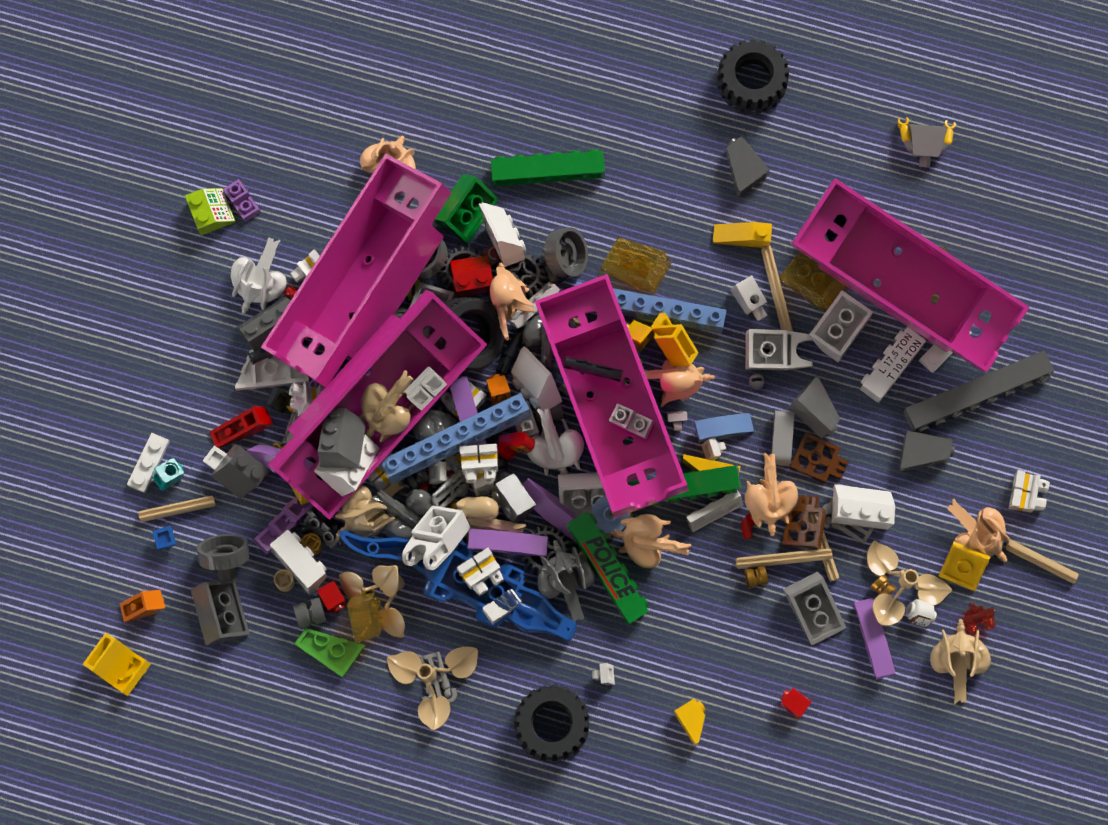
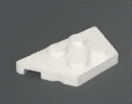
[235,350,309,390]

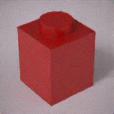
[317,581,347,613]
[780,688,812,720]

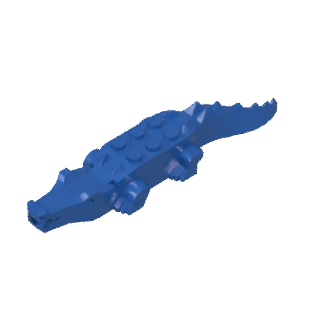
[339,530,577,643]

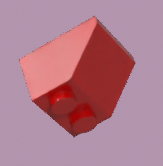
[450,255,493,298]

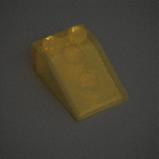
[601,237,672,294]
[779,252,848,312]

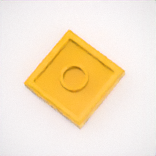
[939,542,990,591]

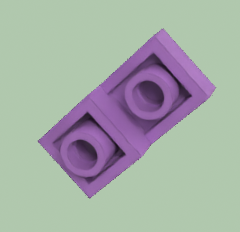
[223,179,261,222]

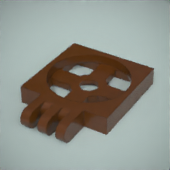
[790,432,849,483]
[782,495,826,548]

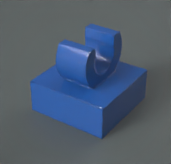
[152,526,177,551]

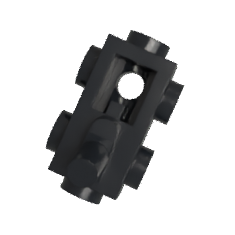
[301,506,344,549]

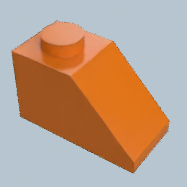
[486,374,511,406]
[119,590,165,622]

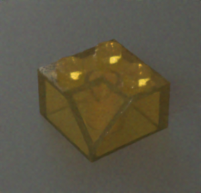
[347,593,384,643]

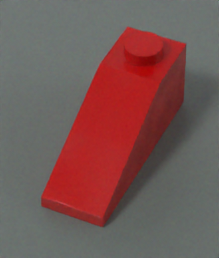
[210,406,273,448]

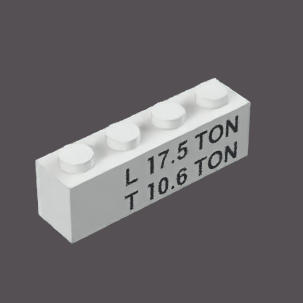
[860,327,926,403]

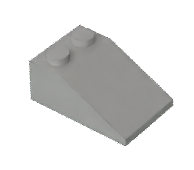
[783,572,846,645]

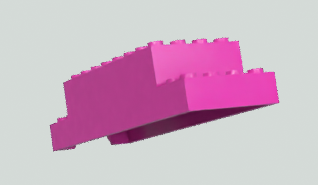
[261,154,452,387]
[790,178,1029,372]
[535,274,689,518]
[268,290,487,520]

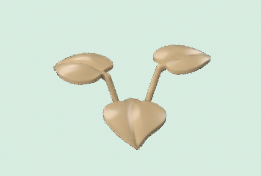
[867,540,952,626]
[339,565,405,638]
[387,647,478,730]

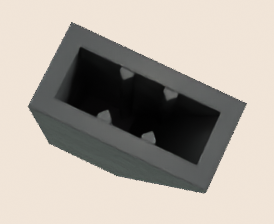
[726,136,770,197]
[789,376,840,439]
[898,431,955,472]

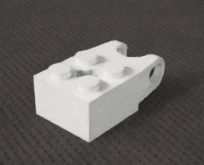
[745,329,813,370]
[402,506,470,570]

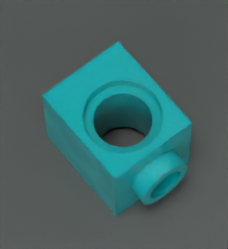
[151,458,184,491]

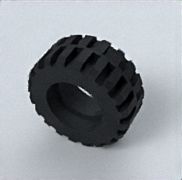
[717,39,789,114]
[514,685,590,763]

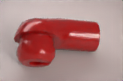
[741,512,755,539]

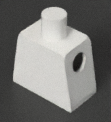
[730,275,767,321]

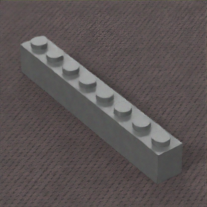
[903,350,1054,433]

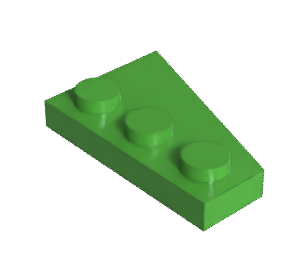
[295,628,365,678]

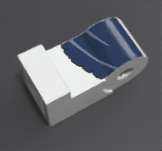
[482,589,522,625]

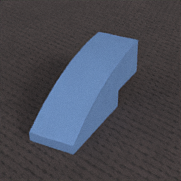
[694,413,754,443]

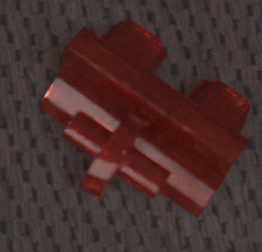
[960,602,996,636]

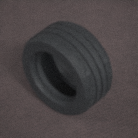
[429,298,504,371]

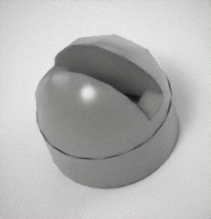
[749,374,764,390]

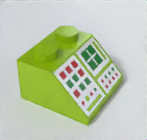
[185,188,236,236]

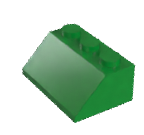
[434,174,498,244]

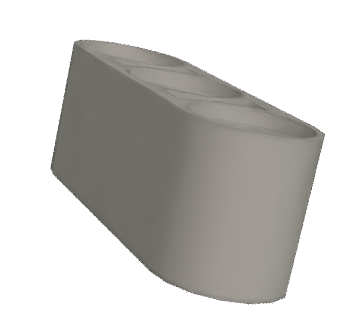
[771,410,794,466]

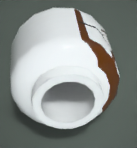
[906,599,937,627]

